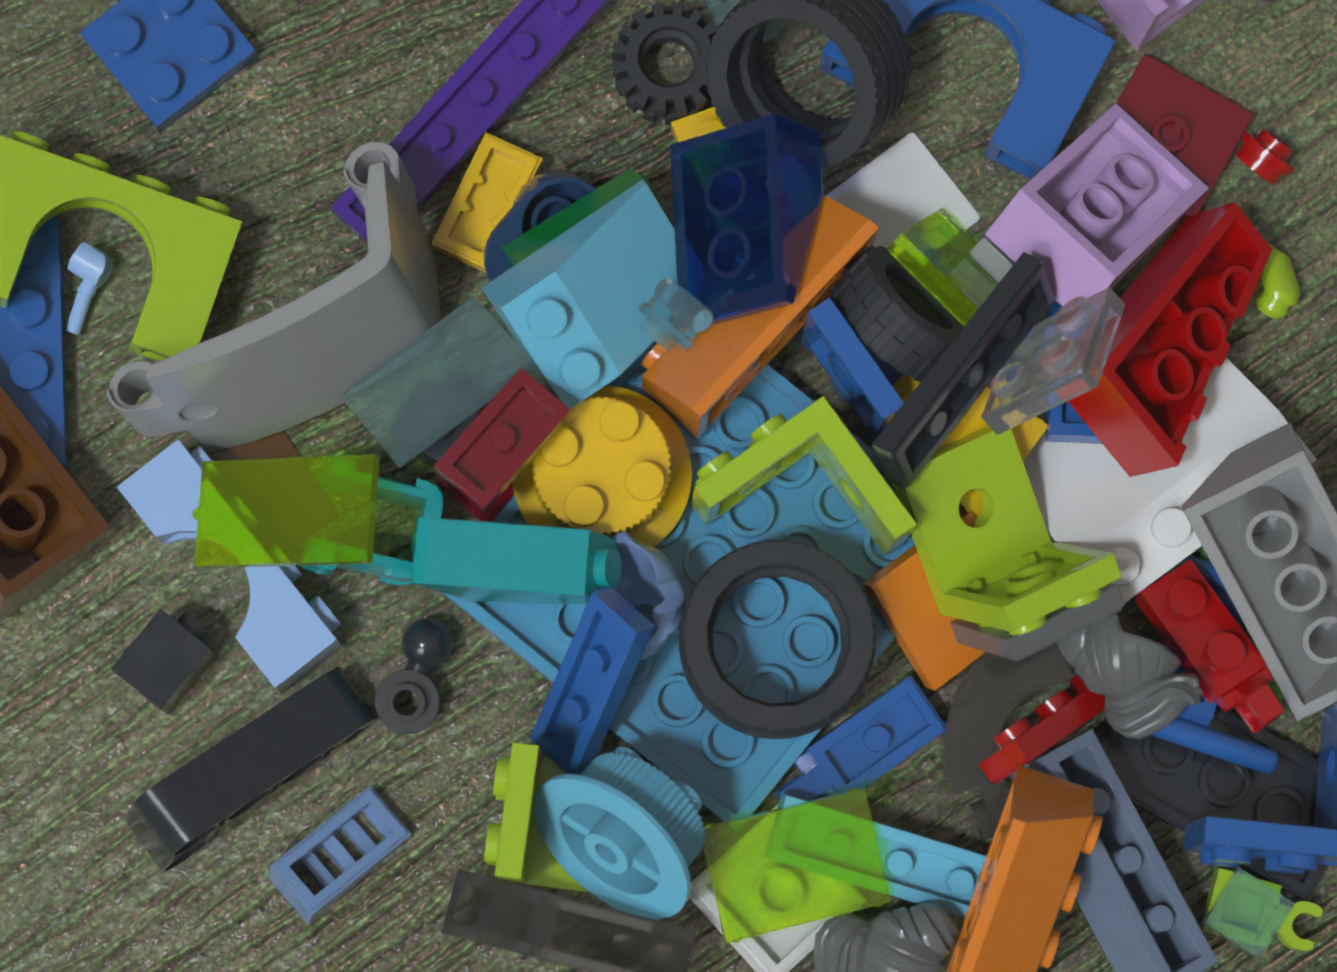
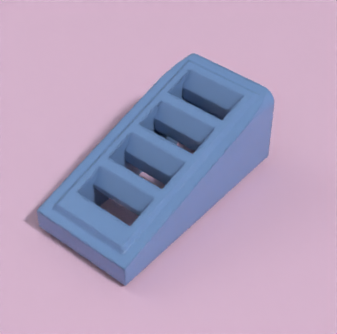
[268,786,412,924]

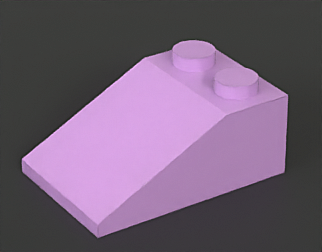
[985,104,1209,321]

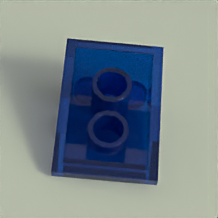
[670,113,823,332]

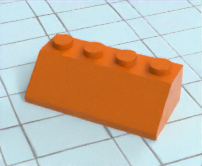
[641,191,879,439]
[945,765,1102,972]

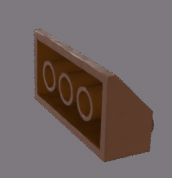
[0,386,111,621]

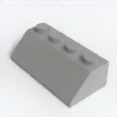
[1182,423,1337,721]

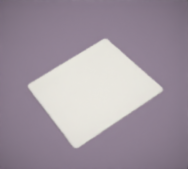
[827,133,980,262]

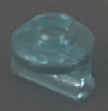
[638,278,713,352]

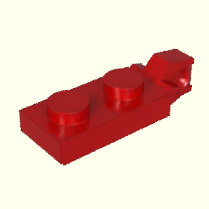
[1135,559,1285,734]
[979,675,1105,784]

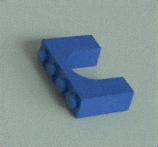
[819,0,1116,180]

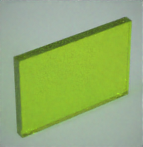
[703,788,891,943]

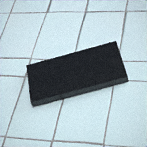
[1098,704,1327,901]

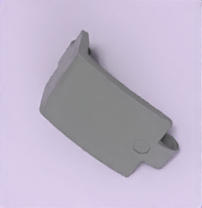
[106,142,442,453]

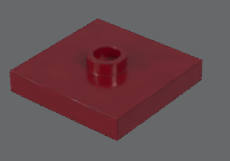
[1116,53,1254,220]

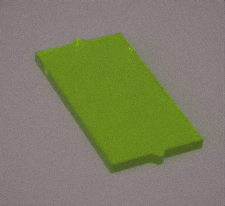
[193,454,382,569]

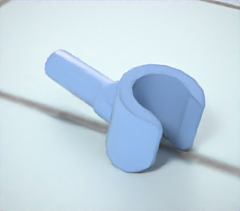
[65,242,114,335]

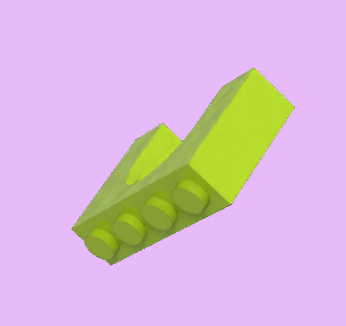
[0,131,242,362]

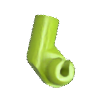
[1256,242,1301,319]

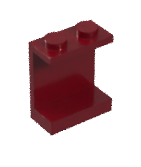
[434,368,571,523]

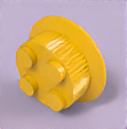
[512,386,692,547]

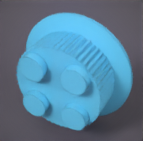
[533,747,706,919]

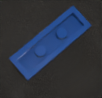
[530,586,655,775]

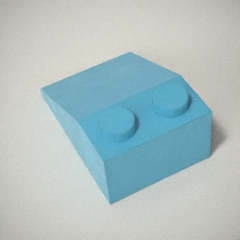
[482,180,709,409]

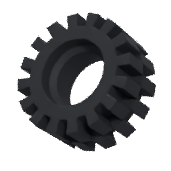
[613,2,718,125]

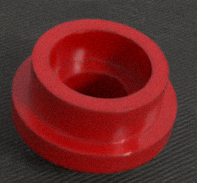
[1235,128,1295,185]

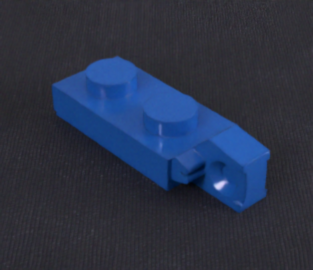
[773,675,947,807]

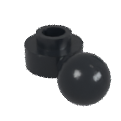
[375,618,453,734]

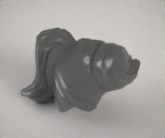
[1056,614,1204,739]
[813,903,959,972]

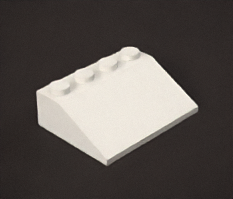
[1023,358,1317,604]

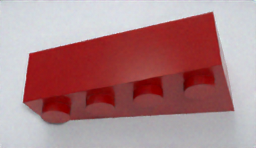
[1052,202,1272,477]

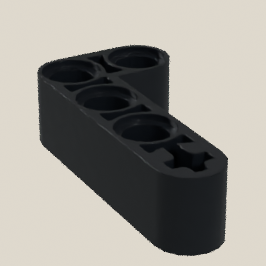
[125,667,377,873]

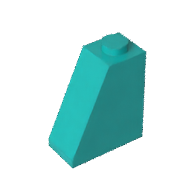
[412,518,622,604]

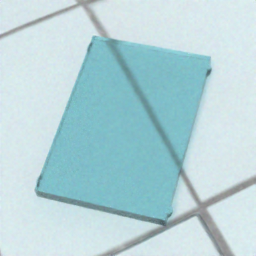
[340,296,535,468]

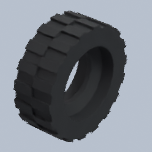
[832,245,968,382]

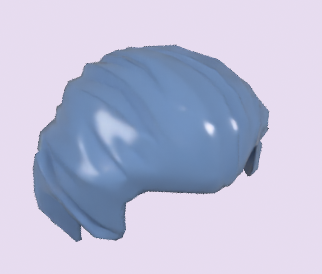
[581,531,686,661]

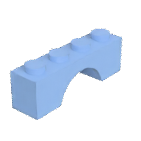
[117,440,342,694]

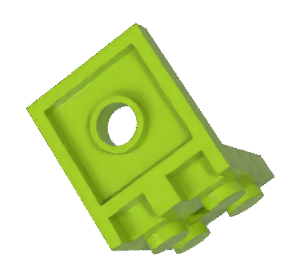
[691,396,917,556]
[893,421,1122,635]
[484,742,665,893]

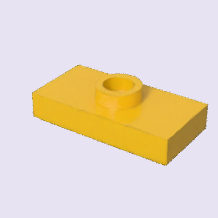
[431,132,543,273]

